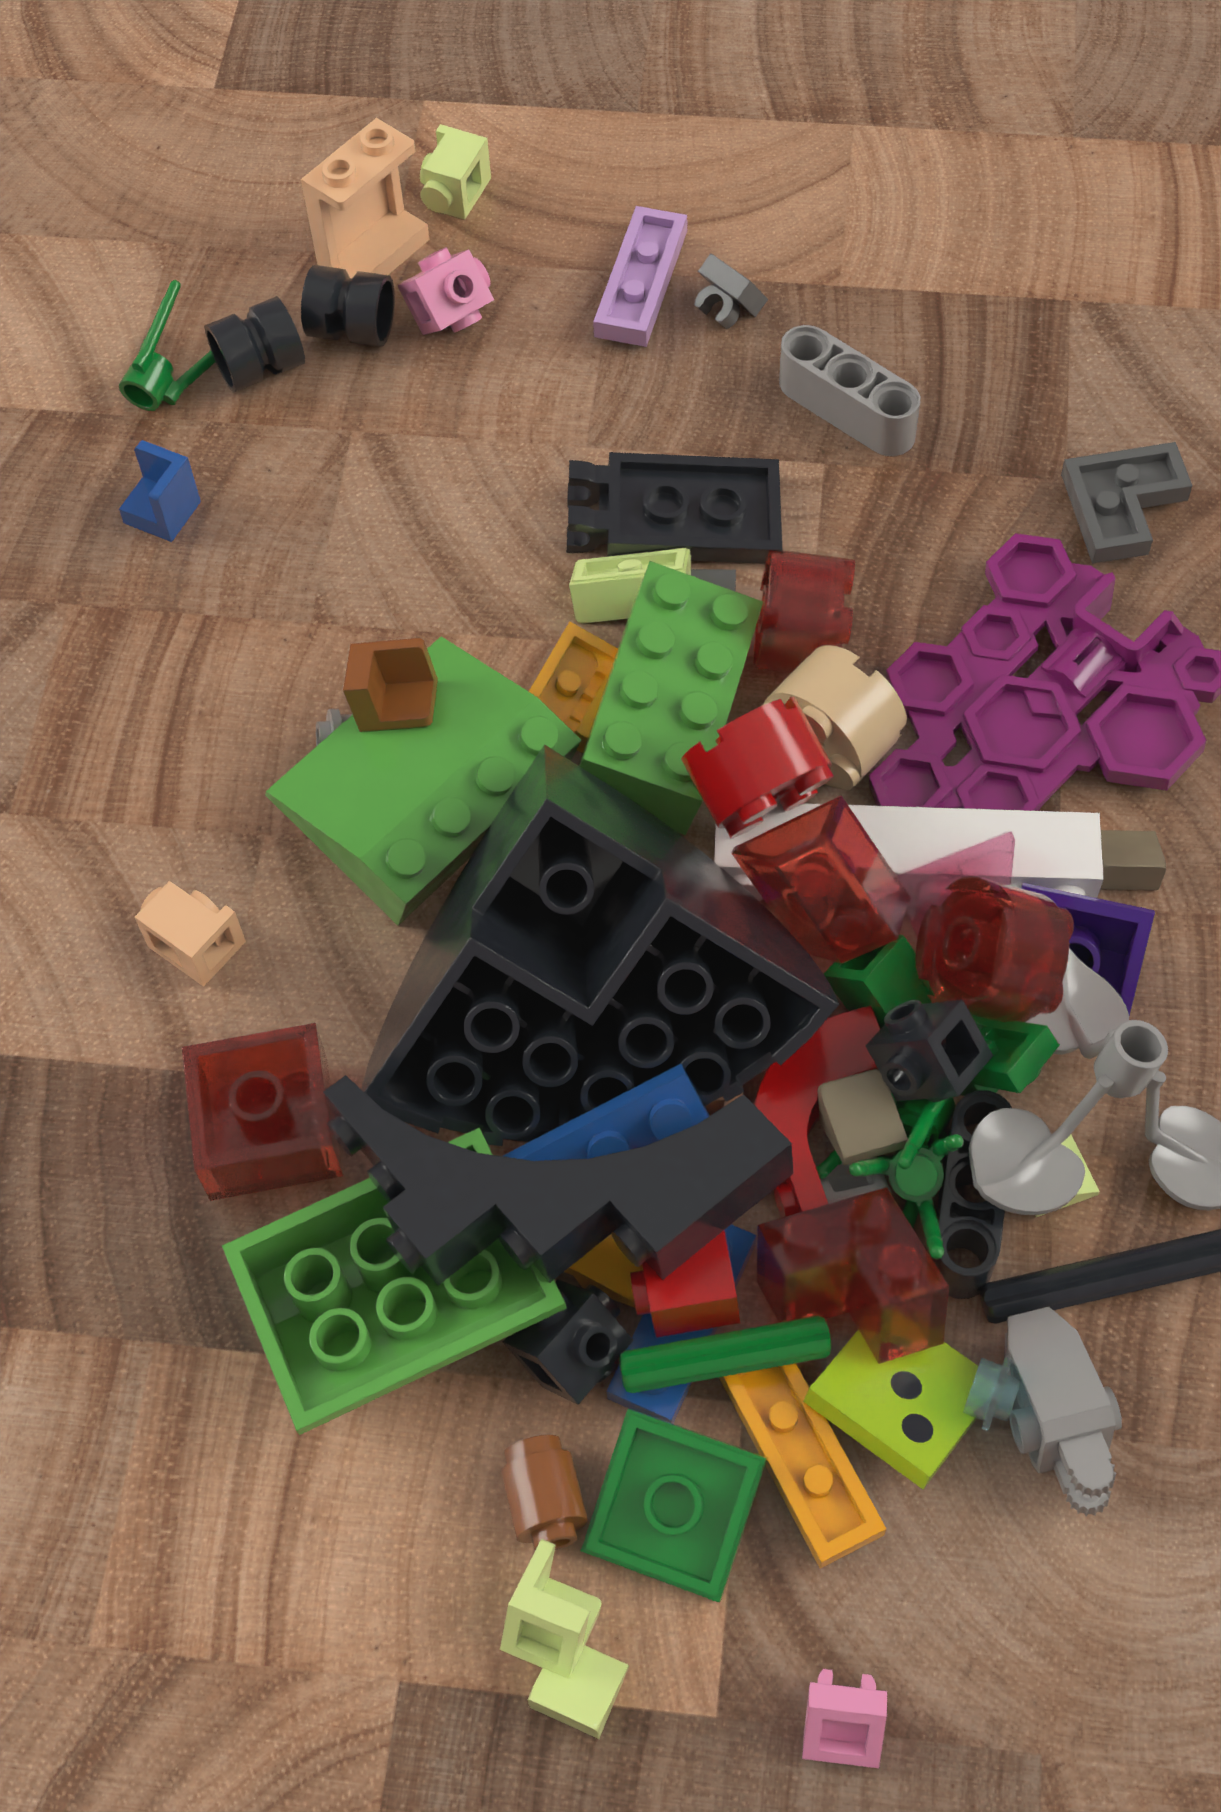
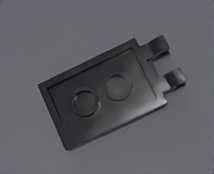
[566,452,783,564]

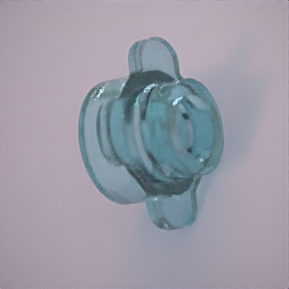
[963,1357,1021,1431]

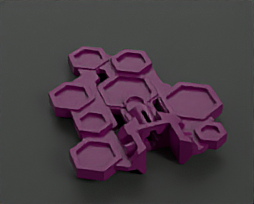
[869,533,1221,811]

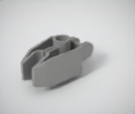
[1003,1307,1122,1517]

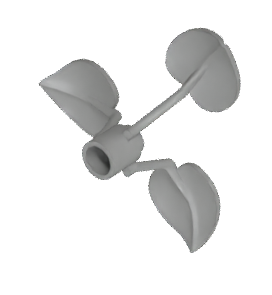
[969,940,1221,1215]

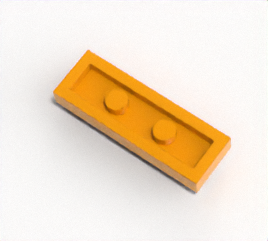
[719,1363,886,1569]

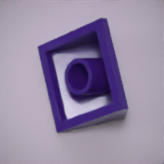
[994,883,1155,1016]

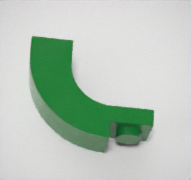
[824,930,1060,1096]

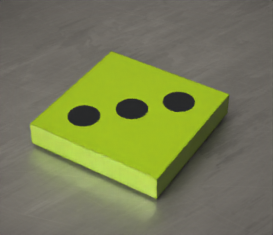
[803,1299,1002,1489]

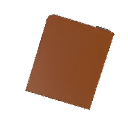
[343,638,438,732]

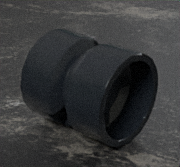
[301,265,395,347]
[204,296,305,393]

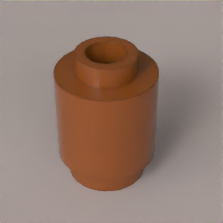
[501,1435,588,1550]

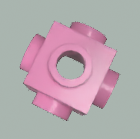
[397,247,494,335]

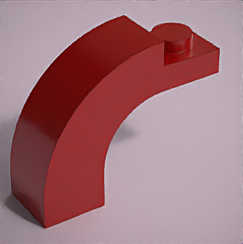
[754,1006,880,1246]

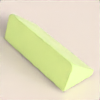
[569,548,691,623]

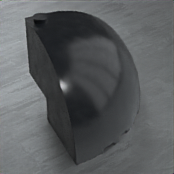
[361,744,839,1146]

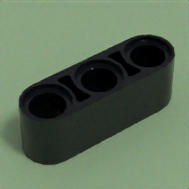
[930,1090,1012,1299]

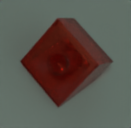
[731,795,911,963]

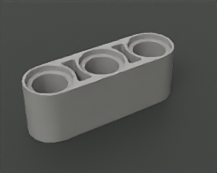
[779,325,921,456]

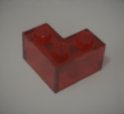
[757,1187,949,1364]

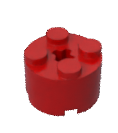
[681,697,834,839]

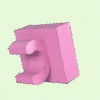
[802,1669,887,1768]

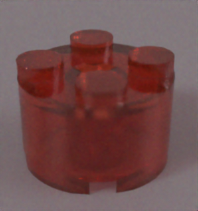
[753,550,855,673]
[916,876,1074,1022]

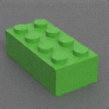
[579,561,763,835]

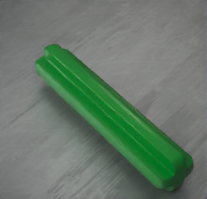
[619,1316,832,1393]

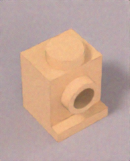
[135,881,246,987]

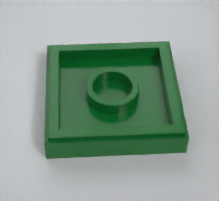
[581,1409,767,1603]

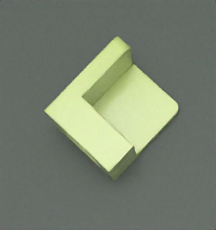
[500,1539,601,1679]

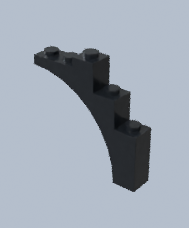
[323,1075,794,1286]

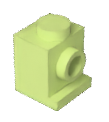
[420,124,491,220]

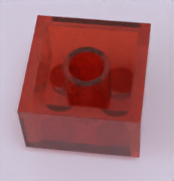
[182,1023,343,1201]

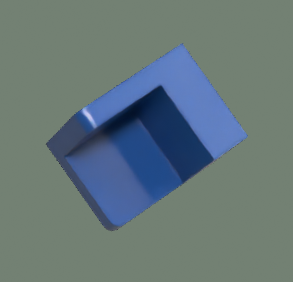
[119,440,201,542]

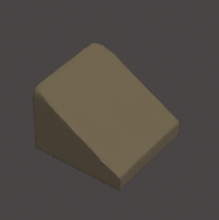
[1100,830,1166,890]
[817,1069,908,1166]

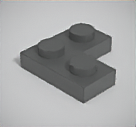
[1061,442,1192,564]

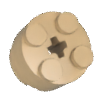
[762,645,907,790]

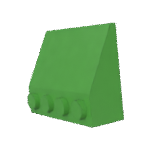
[265,636,581,926]
[222,1128,567,1435]

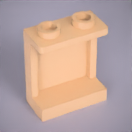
[301,118,430,278]

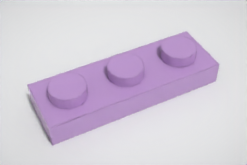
[593,206,687,347]

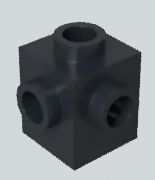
[866,999,993,1102]
[502,1279,634,1405]

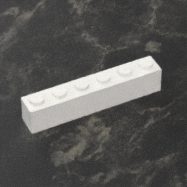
[714,803,1103,912]

